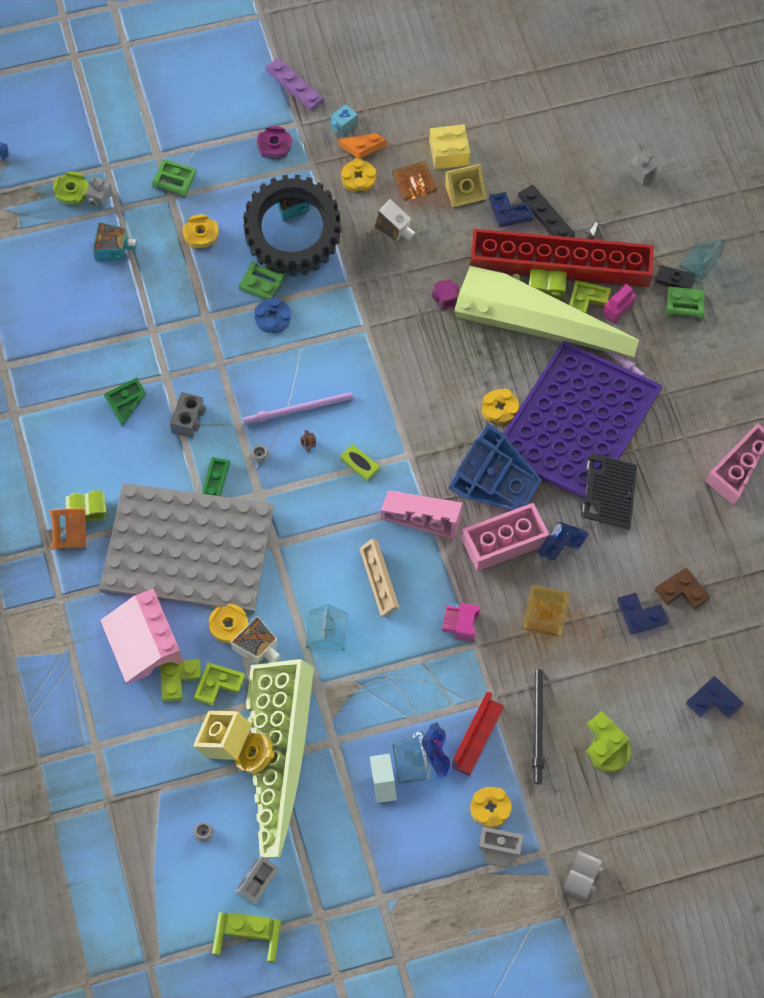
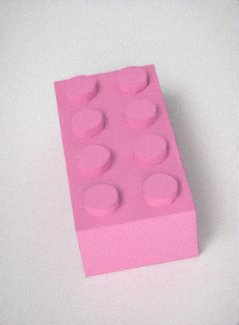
[461,503,549,572]

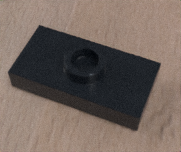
[656,265,696,289]

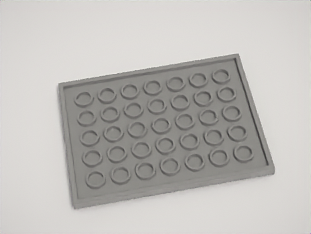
[100,483,274,613]

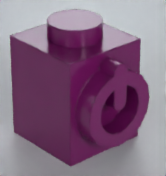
[432,279,460,311]

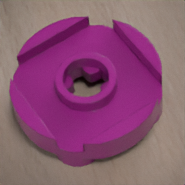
[257,126,292,158]

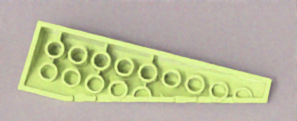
[455,266,639,358]
[246,659,314,858]

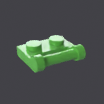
[152,159,197,197]
[239,261,286,300]
[666,287,705,319]

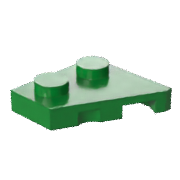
[104,377,146,426]

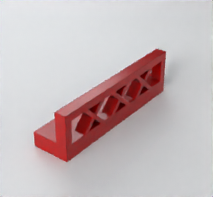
[452,691,504,776]

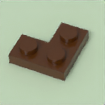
[655,567,711,610]

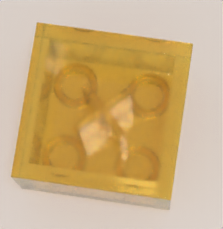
[523,585,570,637]

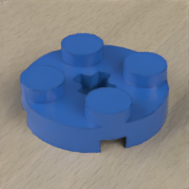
[254,297,291,333]

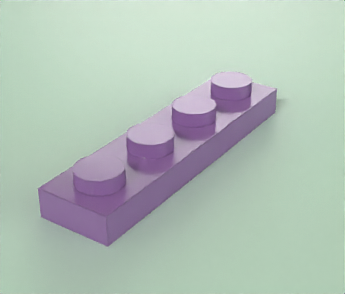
[265,58,324,111]

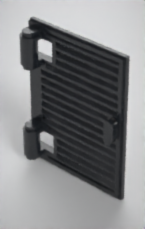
[581,453,637,530]

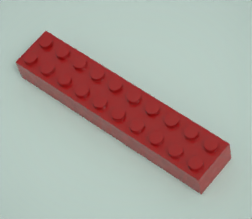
[470,228,654,287]

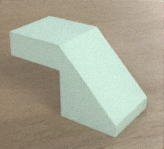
[369,754,397,803]

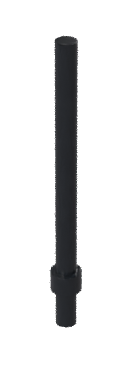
[532,669,544,785]

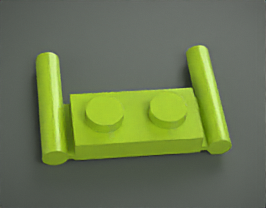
[212,912,281,963]

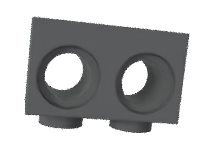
[170,392,206,438]

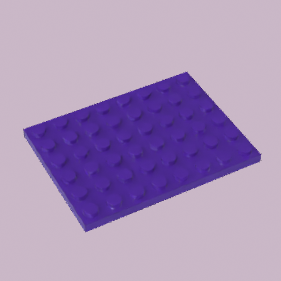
[504,341,662,500]

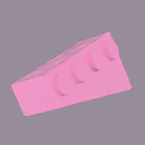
[705,423,764,506]
[381,491,462,540]

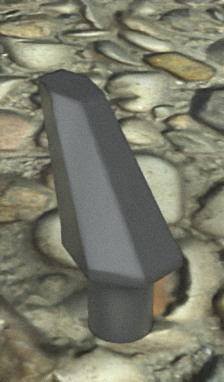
[582,221,599,240]

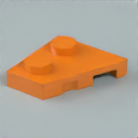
[338,133,387,159]

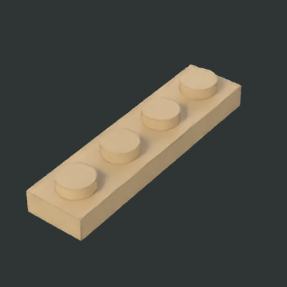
[359,539,400,617]

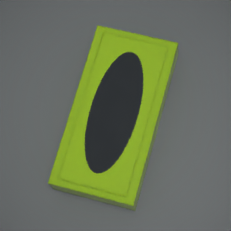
[340,444,380,482]

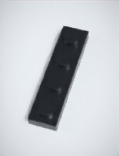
[518,185,575,238]

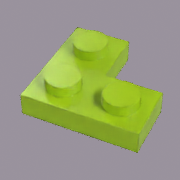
[569,280,611,313]
[160,659,201,702]
[194,662,246,706]
[586,711,630,767]

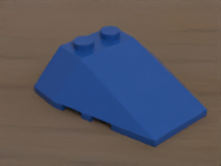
[448,423,542,510]

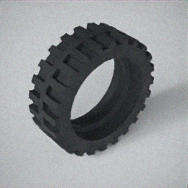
[243,174,341,276]

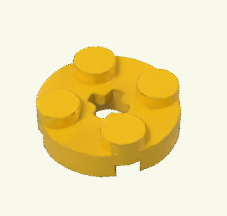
[341,158,376,193]
[183,214,219,249]
[482,388,519,425]
[209,604,248,644]
[235,732,274,775]
[470,787,512,829]

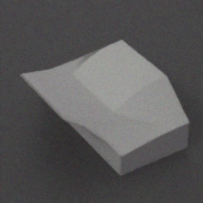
[479,827,524,868]

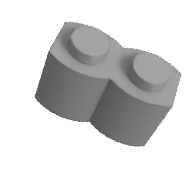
[562,851,603,902]

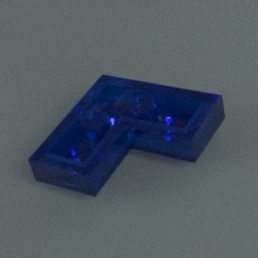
[489,192,533,228]
[538,522,589,561]
[617,592,668,635]
[686,676,744,718]
[421,722,451,778]

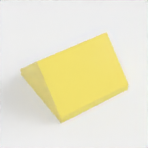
[445,164,487,207]

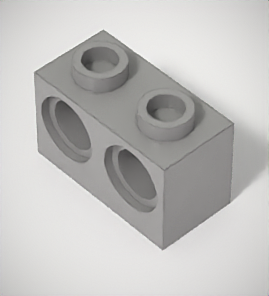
[234,856,279,904]

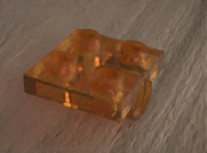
[392,161,437,201]

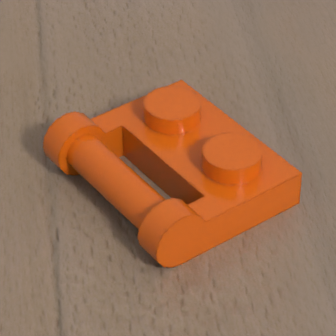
[50,508,87,549]

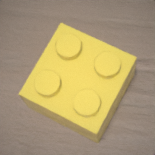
[429,125,470,169]
[193,711,252,760]

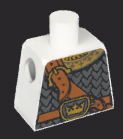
[374,199,416,241]
[231,616,281,664]

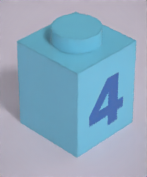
[330,104,358,136]

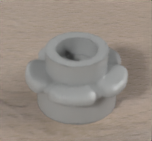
[250,445,269,463]
[193,822,214,842]

